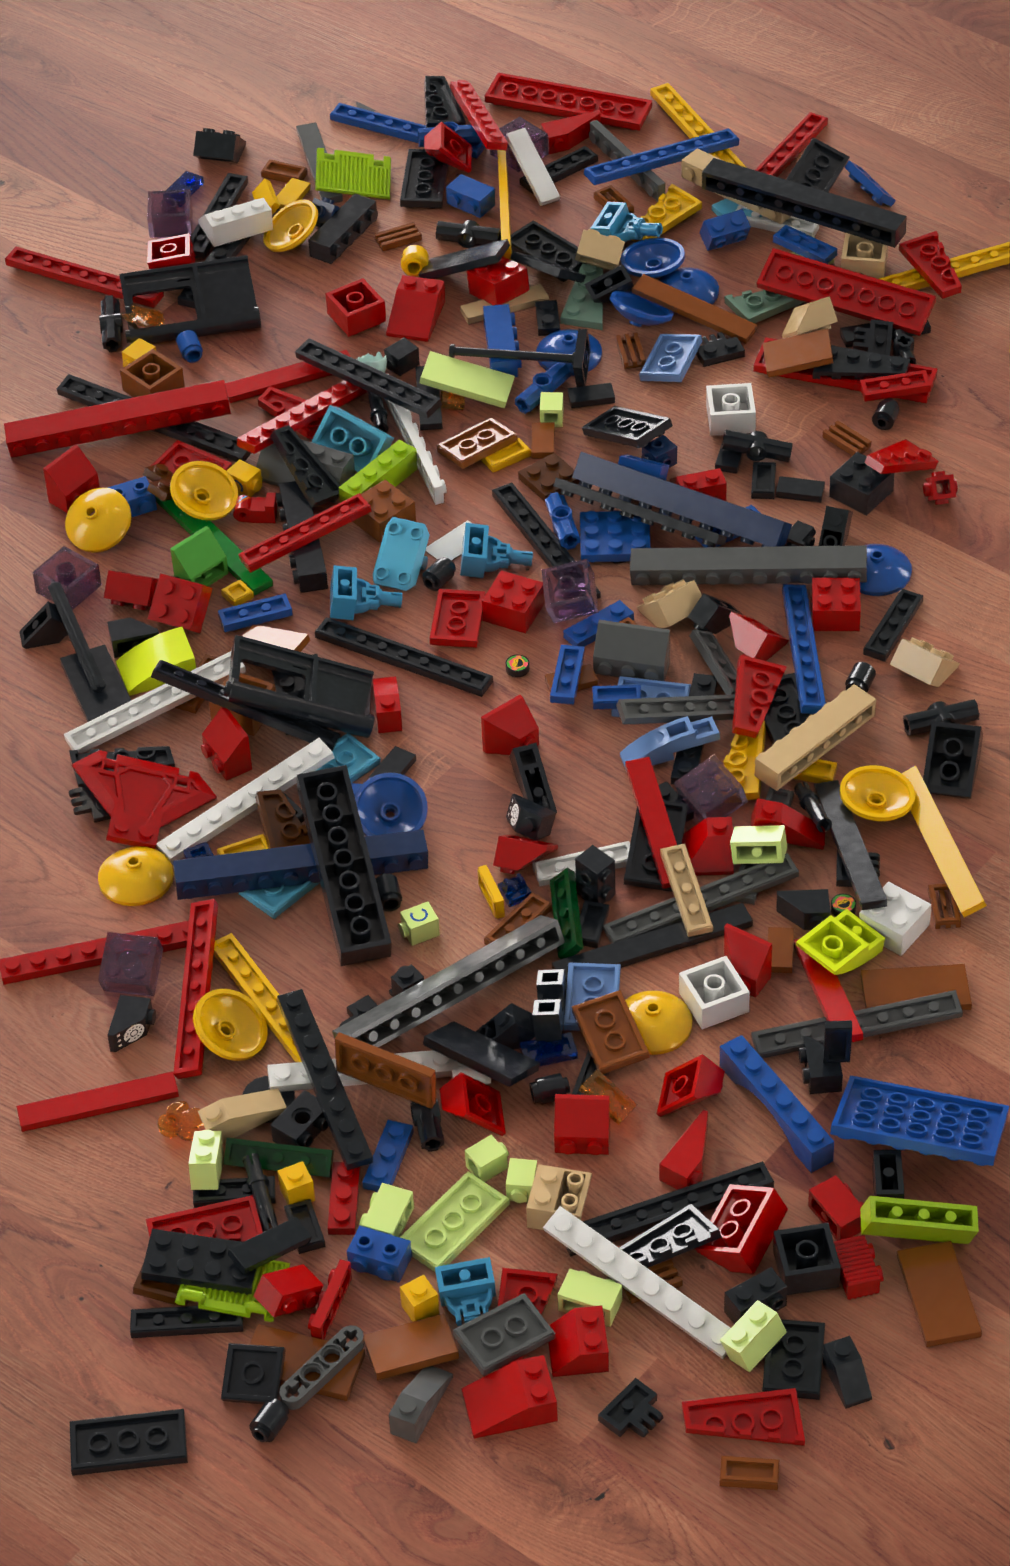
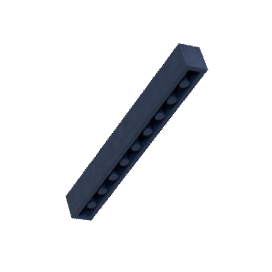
[572,452,792,547]
[173,829,428,900]

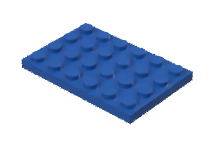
[830,1075,1009,1166]

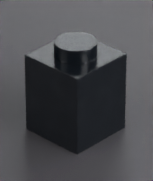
[384,337,420,376]

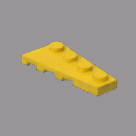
[709,721,766,802]

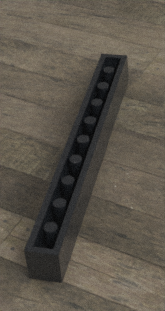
[702,158,907,248]

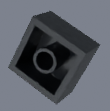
[829,452,895,516]
[773,1223,841,1295]

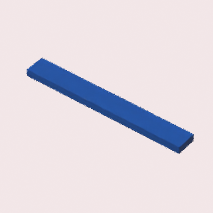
[330,103,486,159]
[584,128,740,185]
[782,584,826,714]

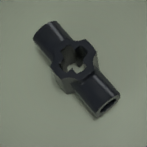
[892,329,916,364]

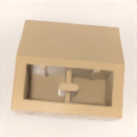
[575,229,625,270]
[782,296,838,338]
[637,579,702,628]
[890,637,960,687]
[526,1164,592,1230]

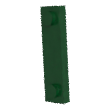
[550,867,584,959]
[223,1138,334,1177]

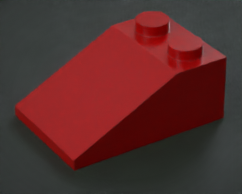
[386,275,445,342]
[461,1355,558,1439]

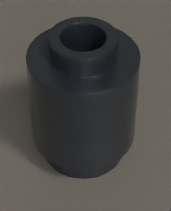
[872,398,900,430]
[422,557,456,591]
[845,662,876,692]
[376,874,402,912]
[529,1073,570,1105]
[249,1399,289,1442]

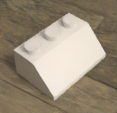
[198,198,273,247]

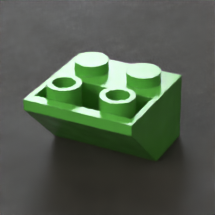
[170,526,228,586]

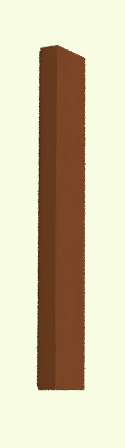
[632,274,757,344]

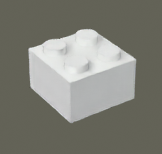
[706,383,756,436]
[859,881,932,956]
[679,956,750,1029]

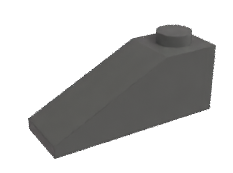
[389,1366,453,1443]

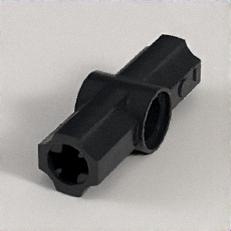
[436,220,501,248]
[99,296,123,352]
[721,430,793,462]
[903,699,980,736]
[410,1098,444,1152]

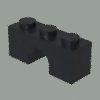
[532,969,566,1042]

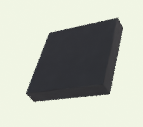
[221,1343,286,1404]

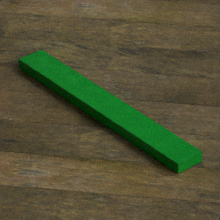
[155,496,273,596]

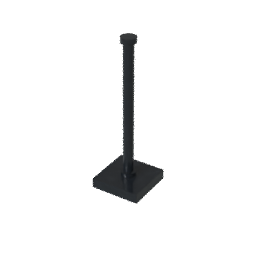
[449,328,591,387]

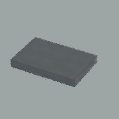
[453,1293,555,1376]

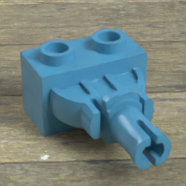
[590,202,663,242]
[460,523,533,578]
[330,565,402,620]
[435,1257,496,1326]

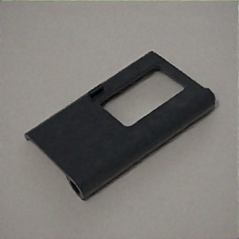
[119,255,261,344]
[223,634,375,738]

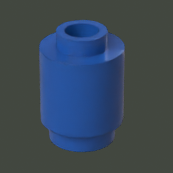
[176,330,203,363]

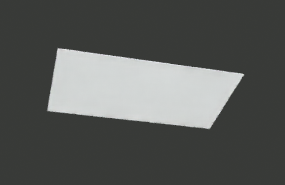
[426,520,489,560]

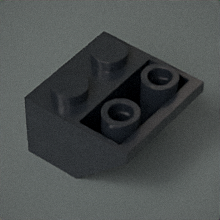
[193,128,246,163]

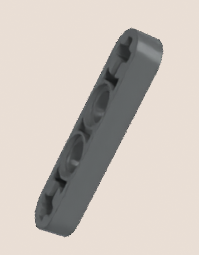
[279,1325,364,1410]

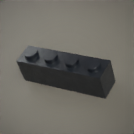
[308,194,378,264]

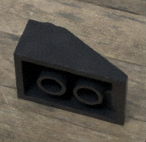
[923,721,983,799]

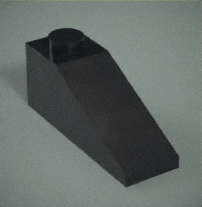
[509,743,557,813]

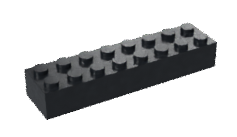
[297,765,392,966]

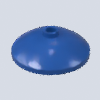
[620,238,685,278]
[658,267,719,305]
[610,291,674,327]
[536,329,602,376]
[860,544,912,596]
[355,773,428,836]

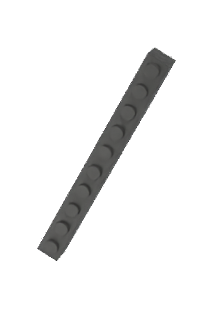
[630,545,867,586]
[332,915,565,1047]

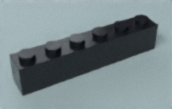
[276,481,328,593]

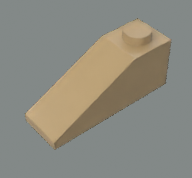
[198,1088,287,1144]

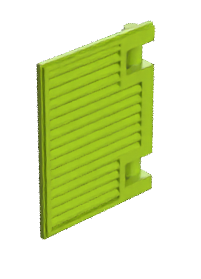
[315,148,391,200]
[175,1260,290,1322]

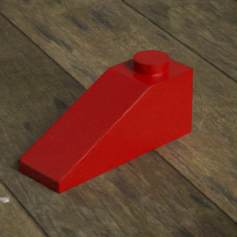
[541,110,601,154]
[372,676,403,733]
[750,798,825,850]
[659,1109,708,1190]

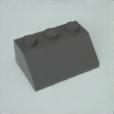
[593,620,670,681]

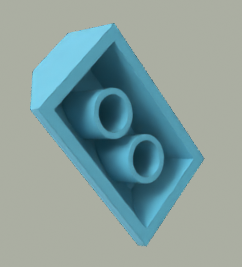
[311,405,394,472]

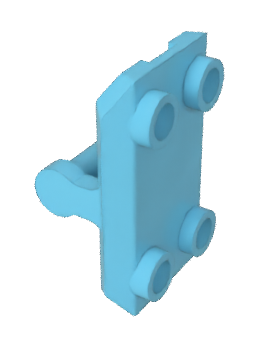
[372,517,430,591]

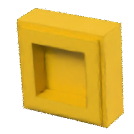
[221,580,254,606]

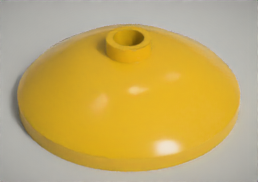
[263,200,318,252]
[170,461,238,520]
[65,488,131,553]
[840,765,915,822]
[98,846,174,906]
[193,989,268,1061]
[625,990,693,1055]

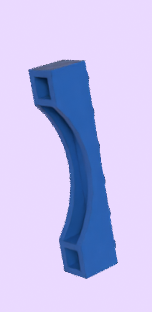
[719,1035,834,1173]

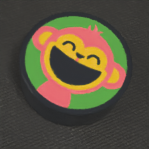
[505,655,530,677]
[831,894,857,916]

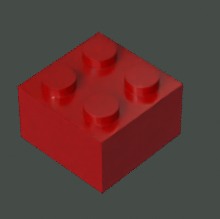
[147,233,195,269]
[466,256,530,305]
[325,278,386,337]
[482,570,545,634]
[148,573,213,633]
[811,578,861,632]

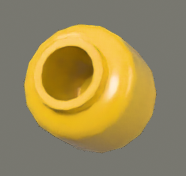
[401,245,429,277]

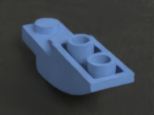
[620,716,720,772]

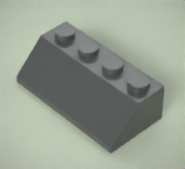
[256,439,355,503]

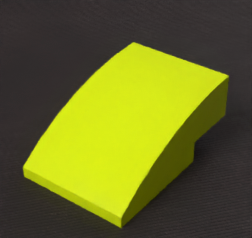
[116,627,196,696]
[796,909,885,975]

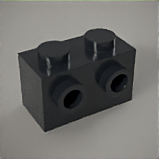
[575,845,616,904]
[724,1267,787,1324]

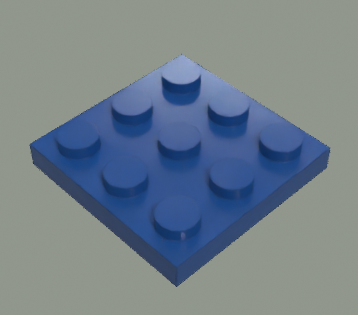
[580,510,651,562]

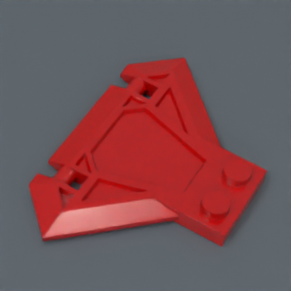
[71,750,217,849]

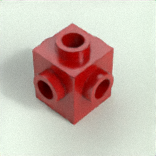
[923,471,958,505]

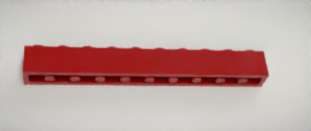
[4,380,231,458]

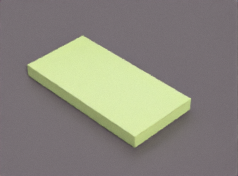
[419,351,515,408]
[400,1171,510,1272]

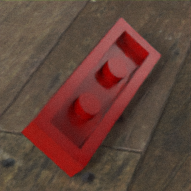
[860,370,931,402]
[328,1162,361,1235]
[308,1259,352,1340]

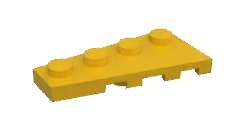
[633,184,702,242]

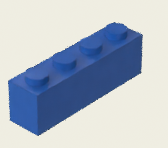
[483,304,522,377]

